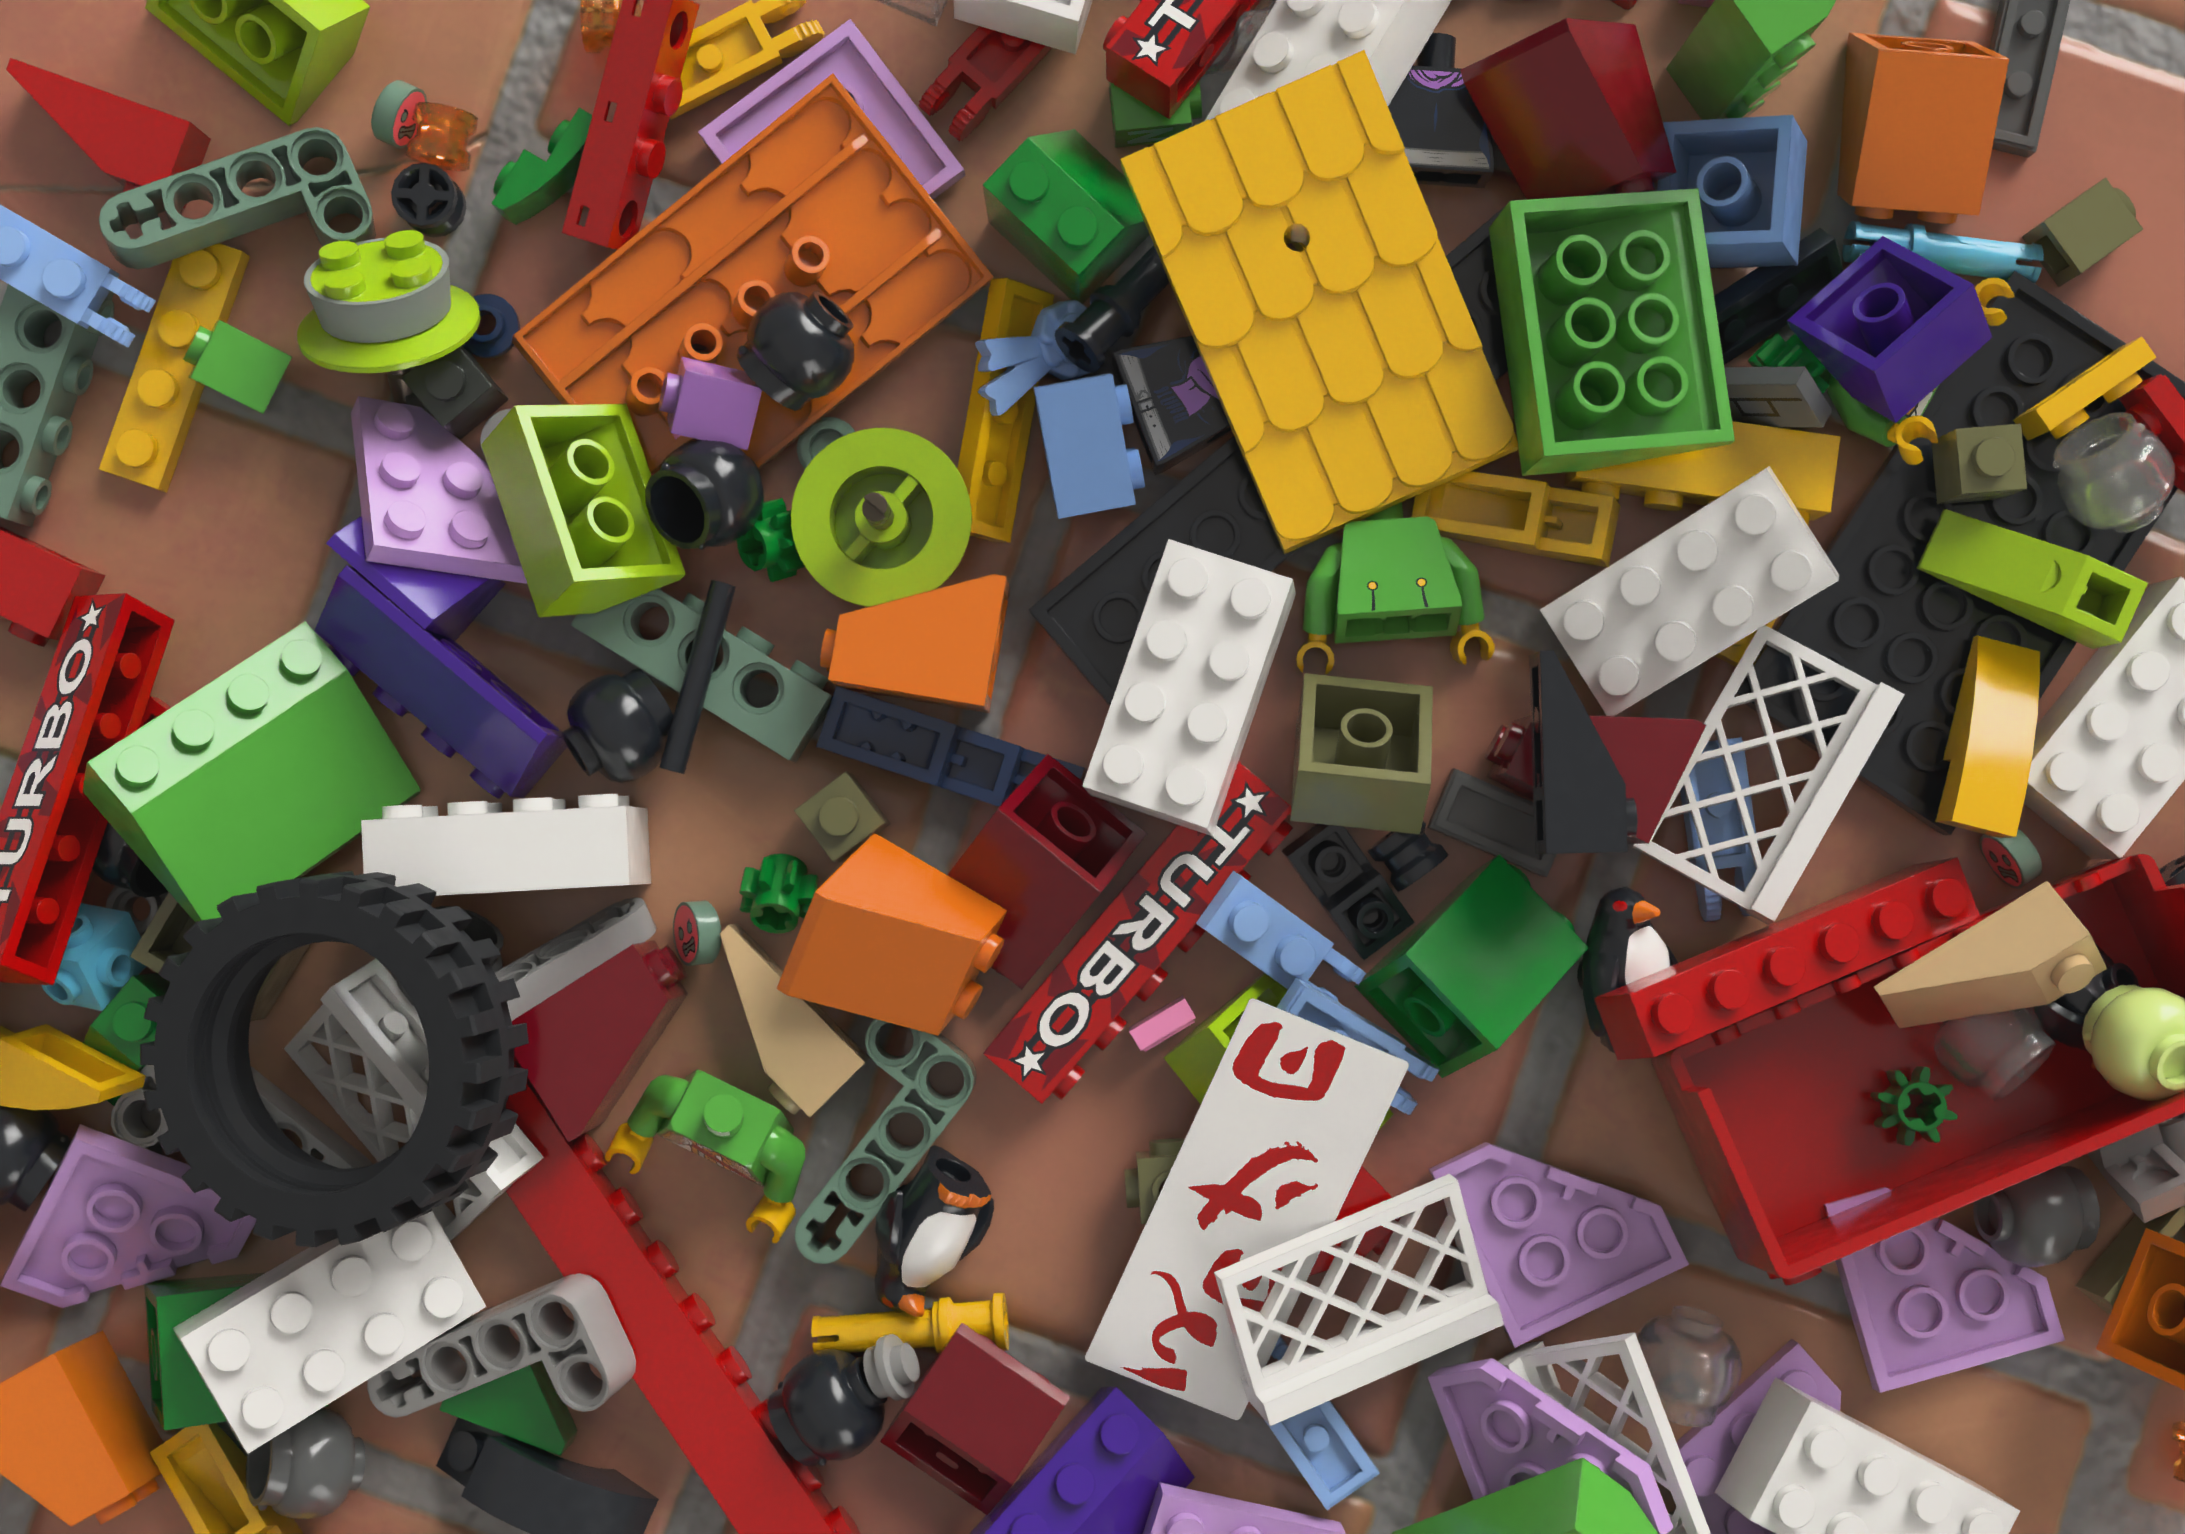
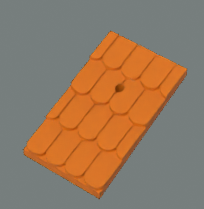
[512,73,994,473]

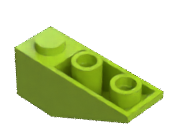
[1917,509,2148,649]

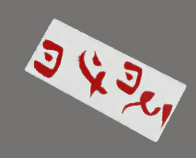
[1085,998,1409,1420]

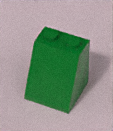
[982,129,1150,304]
[1354,854,1588,1078]
[144,1272,328,1430]

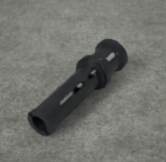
[1055,245,1170,372]

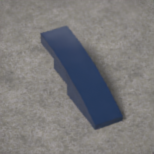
[816,686,1087,807]

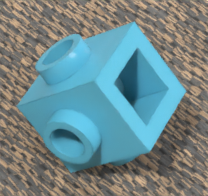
[41,903,147,1011]

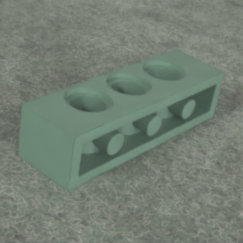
[0,284,114,527]
[571,587,833,763]

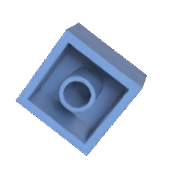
[1657,115,1808,268]
[1033,373,1145,519]

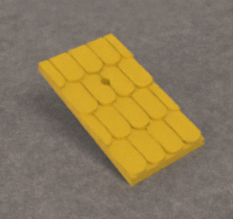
[1120,50,1518,554]

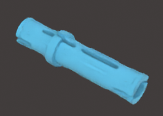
[1842,221,2044,283]

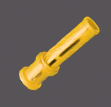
[811,1293,1009,1353]

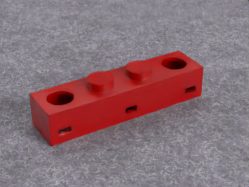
[562,0,700,250]

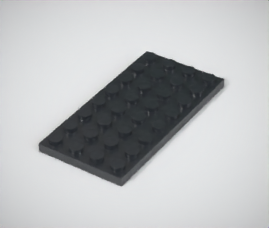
[1734,271,2185,835]

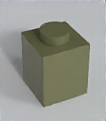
[2022,177,2143,287]
[1932,424,2027,504]
[794,771,890,862]

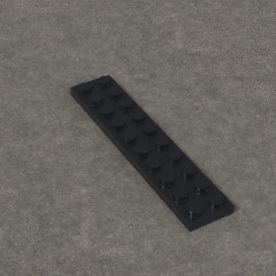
[1029,200,1514,706]

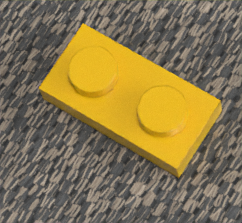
[2013,336,2157,441]

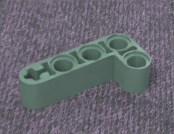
[99,127,376,269]
[795,1019,976,1264]

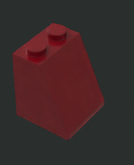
[1460,18,1677,200]
[1485,715,1706,844]
[948,754,1147,990]
[512,940,688,1142]

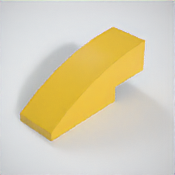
[1411,471,1620,567]
[1936,635,2040,838]
[0,1024,146,1110]
[150,1423,304,1534]

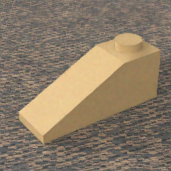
[1874,881,2107,1029]
[720,923,870,1117]

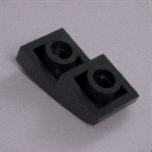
[1282,824,1415,960]

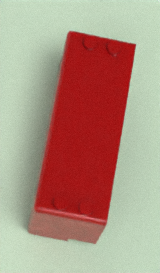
[1651,854,2185,1286]

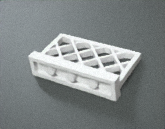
[1633,625,1905,925]
[284,959,544,1241]
[1214,1174,1504,1426]
[1498,1332,1711,1534]

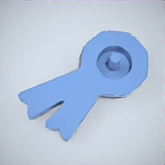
[975,300,1090,416]

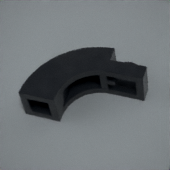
[436,1418,659,1534]

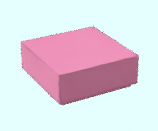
[1128,995,1196,1052]

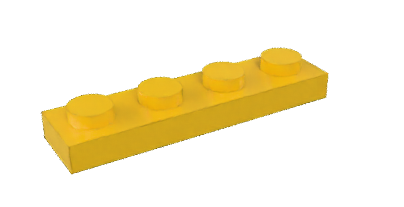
[99,243,250,493]
[957,278,1054,543]

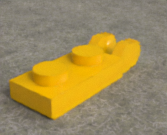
[670,0,825,120]

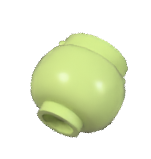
[2082,985,2185,1101]

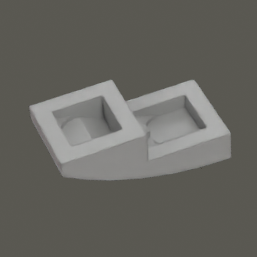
[2088,1124,2185,1223]

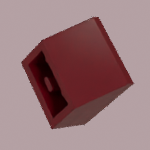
[880,1323,1070,1515]

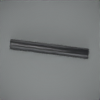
[659,580,736,774]

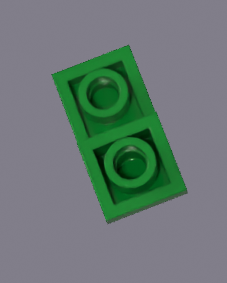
[491,107,592,225]

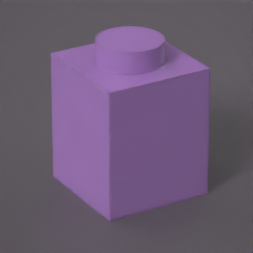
[659,356,762,450]

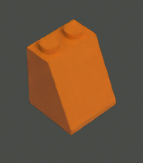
[1837,32,2009,224]
[820,574,1011,713]
[776,833,1007,1036]
[2096,1228,2185,1391]
[0,1330,163,1527]

